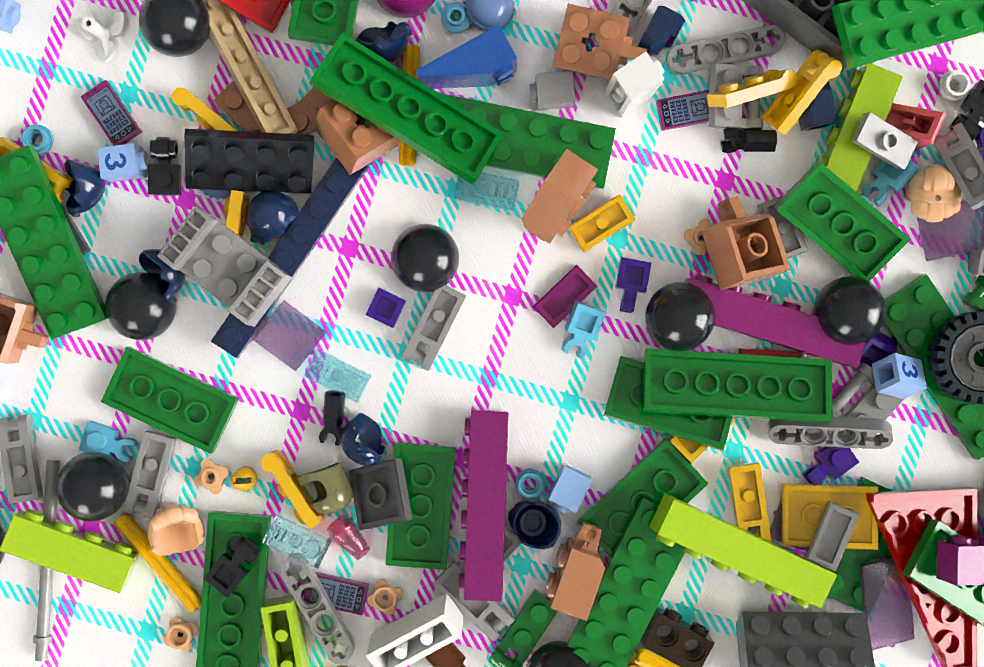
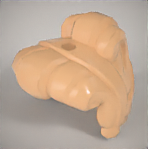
[904,165,962,222]
[148,503,204,556]

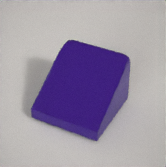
[860,331,897,368]

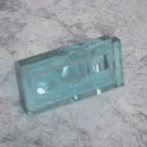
[454,172,520,211]
[304,348,372,403]
[262,515,332,569]

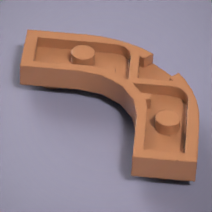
[213,80,327,135]

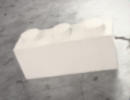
[605,52,664,118]
[366,593,464,667]

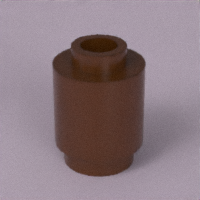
[425,642,466,667]

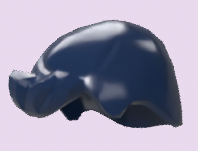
[355,21,412,63]
[64,159,105,217]
[246,192,298,245]
[138,249,186,303]
[340,413,386,466]
[508,501,562,550]

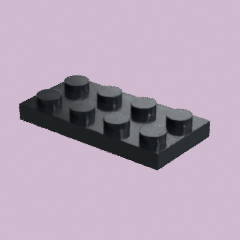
[184,129,314,194]

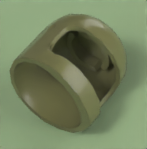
[297,462,353,514]

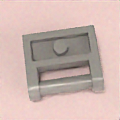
[709,63,764,130]
[832,362,904,434]

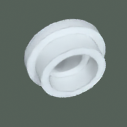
[938,70,971,101]

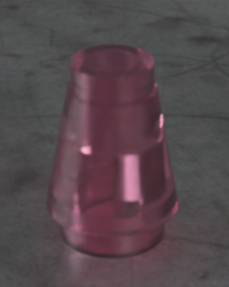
[326,514,370,560]

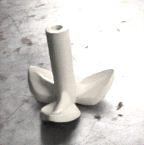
[72,12,126,63]

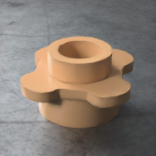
[684,219,711,256]
[193,459,229,494]
[367,579,403,615]
[164,617,198,652]

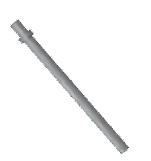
[33,460,60,662]

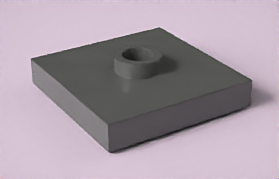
[349,458,413,531]

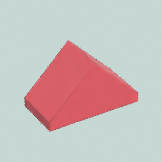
[885,103,946,150]

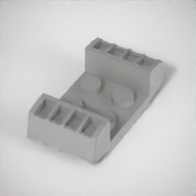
[157,205,292,327]

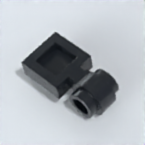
[949,79,984,141]
[148,137,181,196]
[204,535,262,598]

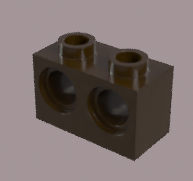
[640,607,715,667]

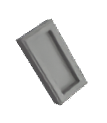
[805,501,860,572]

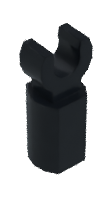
[720,128,778,153]
[319,390,346,446]

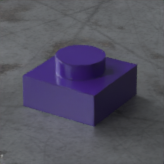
[365,287,407,328]

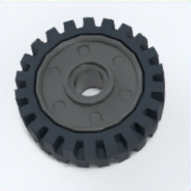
[927,311,984,404]

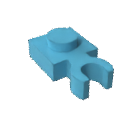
[861,160,919,207]
[561,300,606,359]
[78,420,139,462]

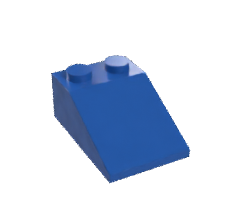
[415,24,517,89]

